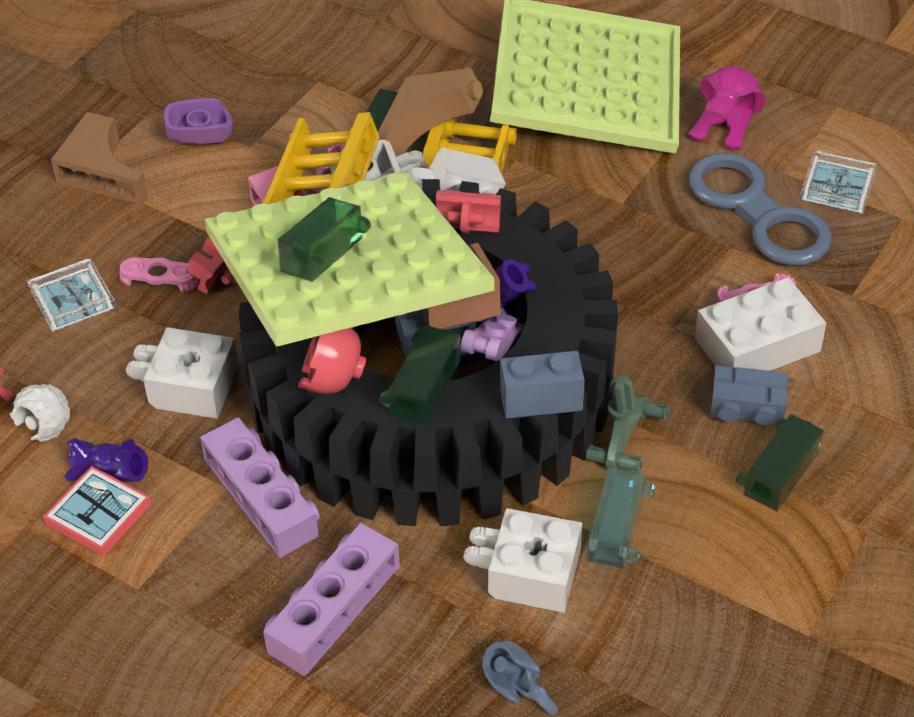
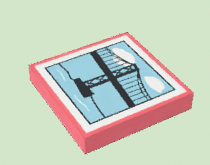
[43,466,152,557]

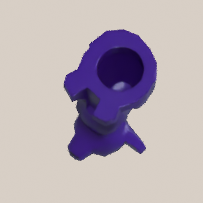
[477,259,535,327]
[65,438,149,482]

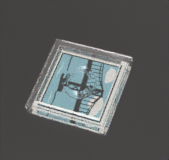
[799,150,877,214]
[27,258,116,332]

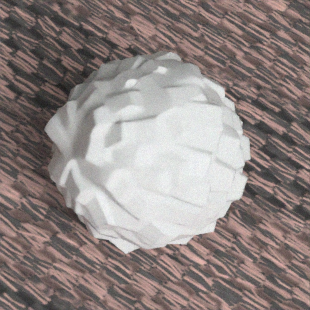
[10,384,70,442]

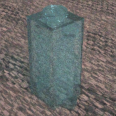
[588,467,656,569]

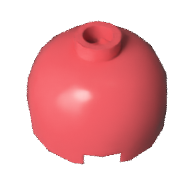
[298,328,366,395]

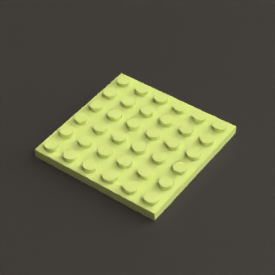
[490,0,680,154]
[205,173,495,347]

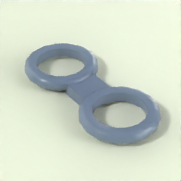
[689,153,832,266]

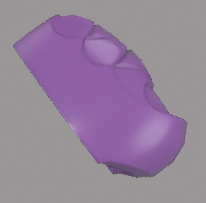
[164,98,233,144]

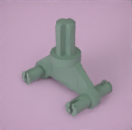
[586,374,670,472]

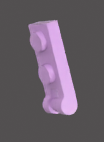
[461,314,525,361]

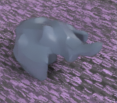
[482,640,558,716]

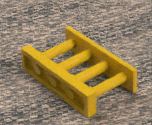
[262,112,380,204]
[417,119,517,185]

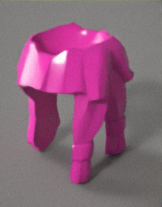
[688,66,767,150]

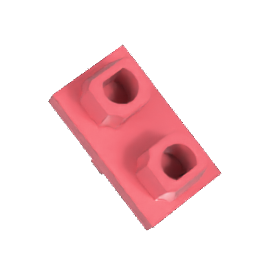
[436,190,501,234]
[186,236,237,294]

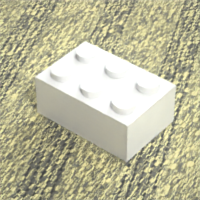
[694,277,827,371]

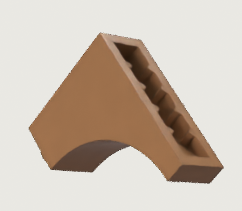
[378,68,483,156]
[51,112,148,204]

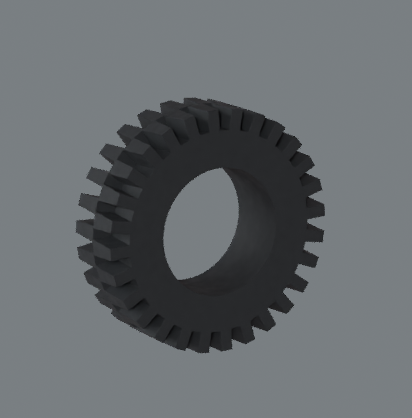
[239,179,618,526]

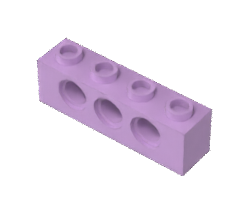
[200,417,320,558]
[263,523,400,676]

